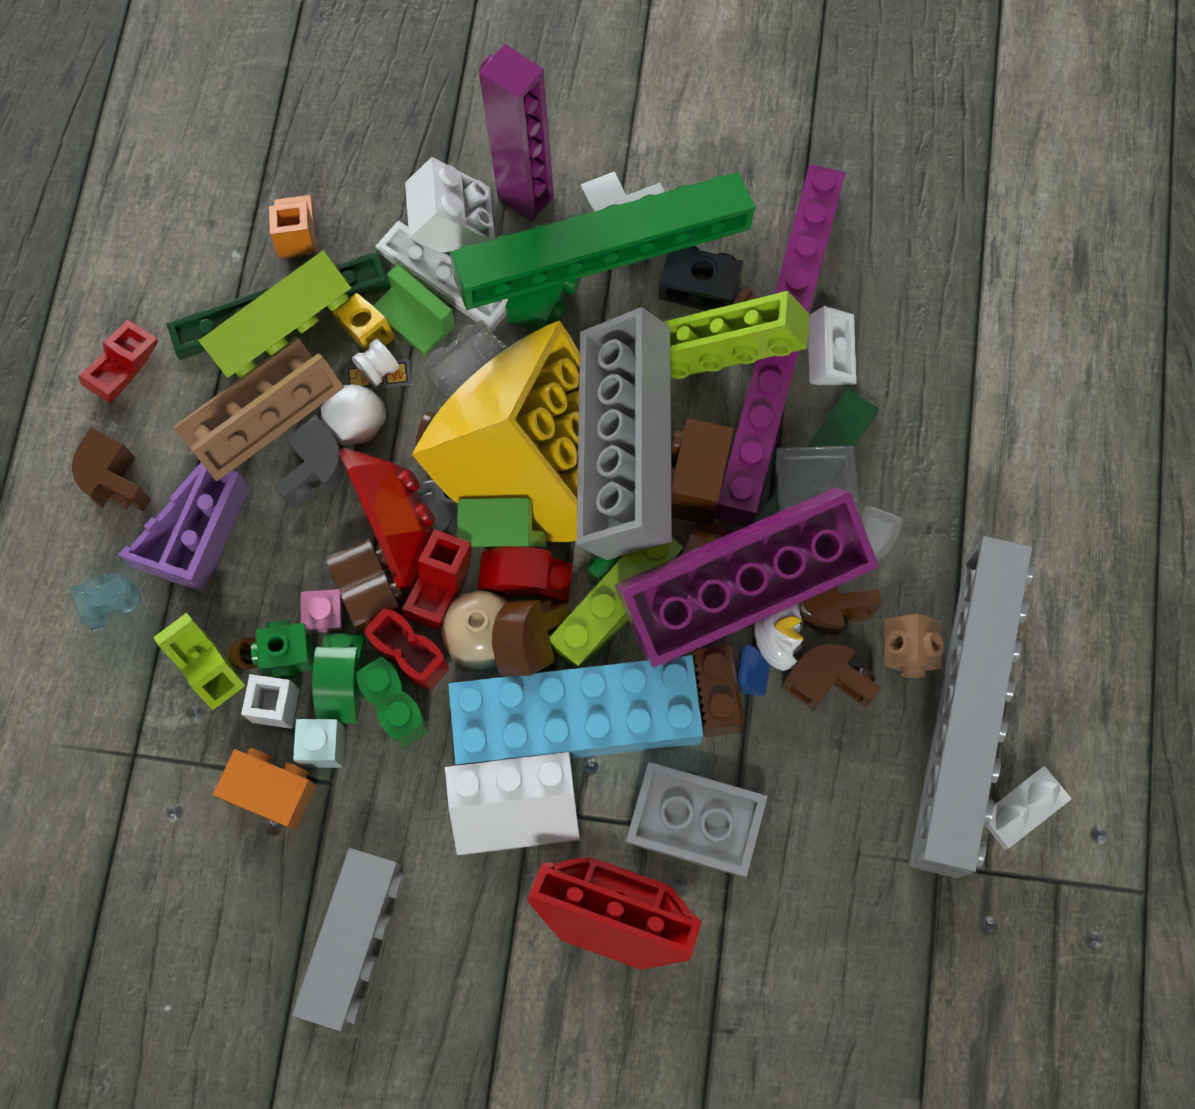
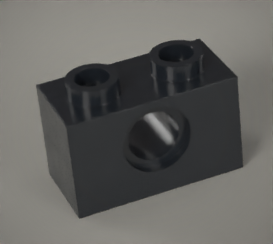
[658,246,744,311]

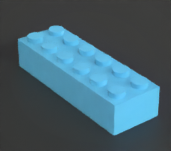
[448,655,703,766]

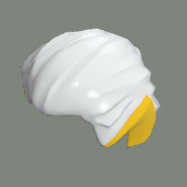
[755,603,803,671]

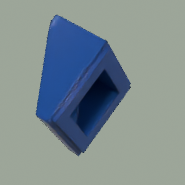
[737,645,770,696]

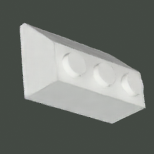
[445,752,580,855]

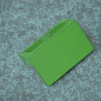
[373,264,456,355]
[457,498,546,548]

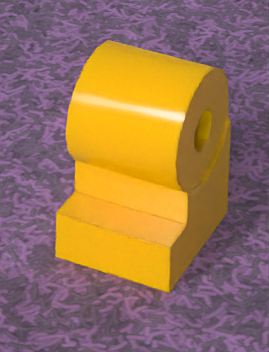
[332,293,395,352]

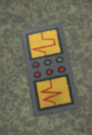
[344,359,411,389]

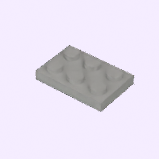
[626,762,768,878]

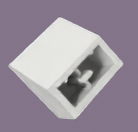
[405,157,495,253]

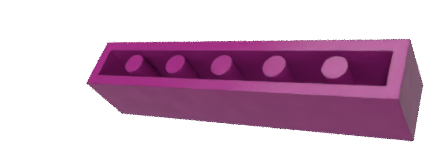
[479,43,554,222]

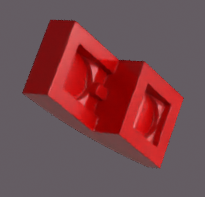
[79,320,158,403]

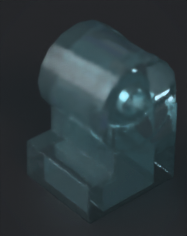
[70,573,141,631]

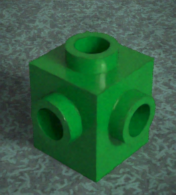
[251,620,314,680]

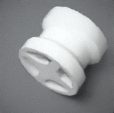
[352,339,399,387]

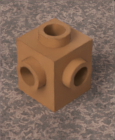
[882,613,944,678]

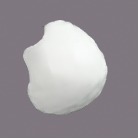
[321,384,386,446]

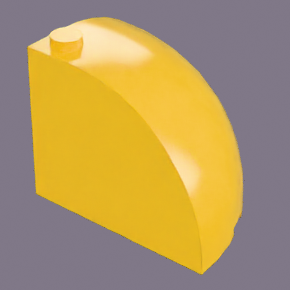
[412,321,580,542]

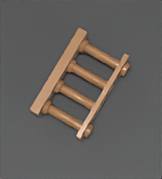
[173,337,344,482]

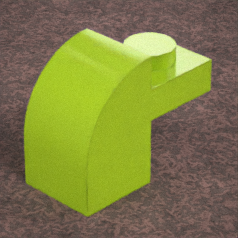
[153,613,246,710]

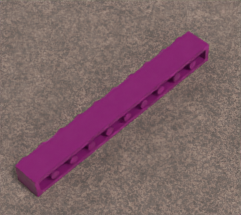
[714,164,846,526]

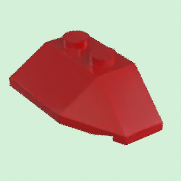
[338,448,435,592]
[527,857,702,970]

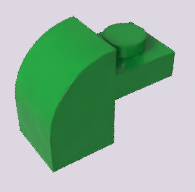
[312,633,366,724]

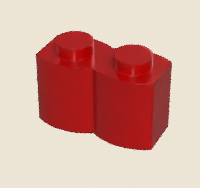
[365,608,449,691]

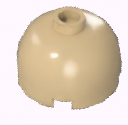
[440,590,508,671]

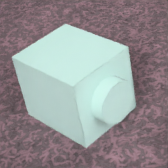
[293,719,346,768]

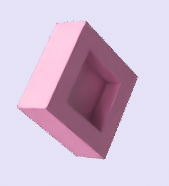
[301,589,344,633]

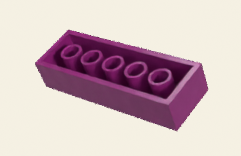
[614,488,879,668]

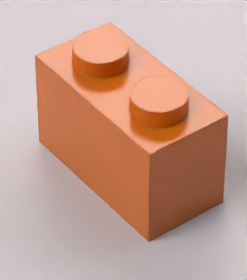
[213,747,317,831]

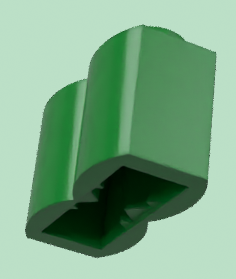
[356,657,428,748]

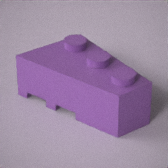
[118,463,250,593]

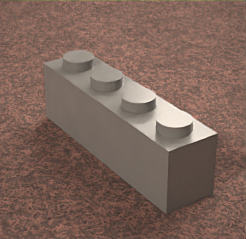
[292,848,405,1031]

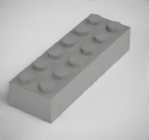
[577,307,672,560]

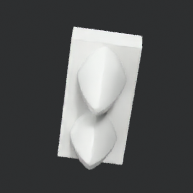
[984,766,1072,850]

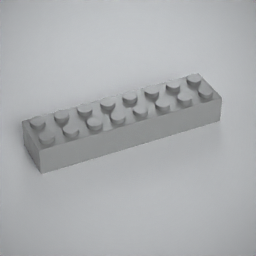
[908,536,1036,878]

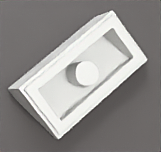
[808,306,856,385]

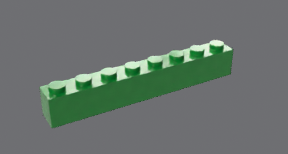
[450,172,755,310]

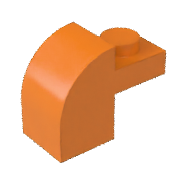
[269,195,319,259]

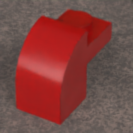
[402,529,471,630]
[477,546,573,603]

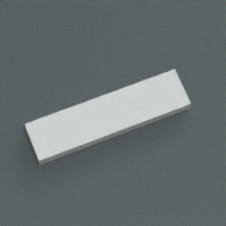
[375,220,508,332]

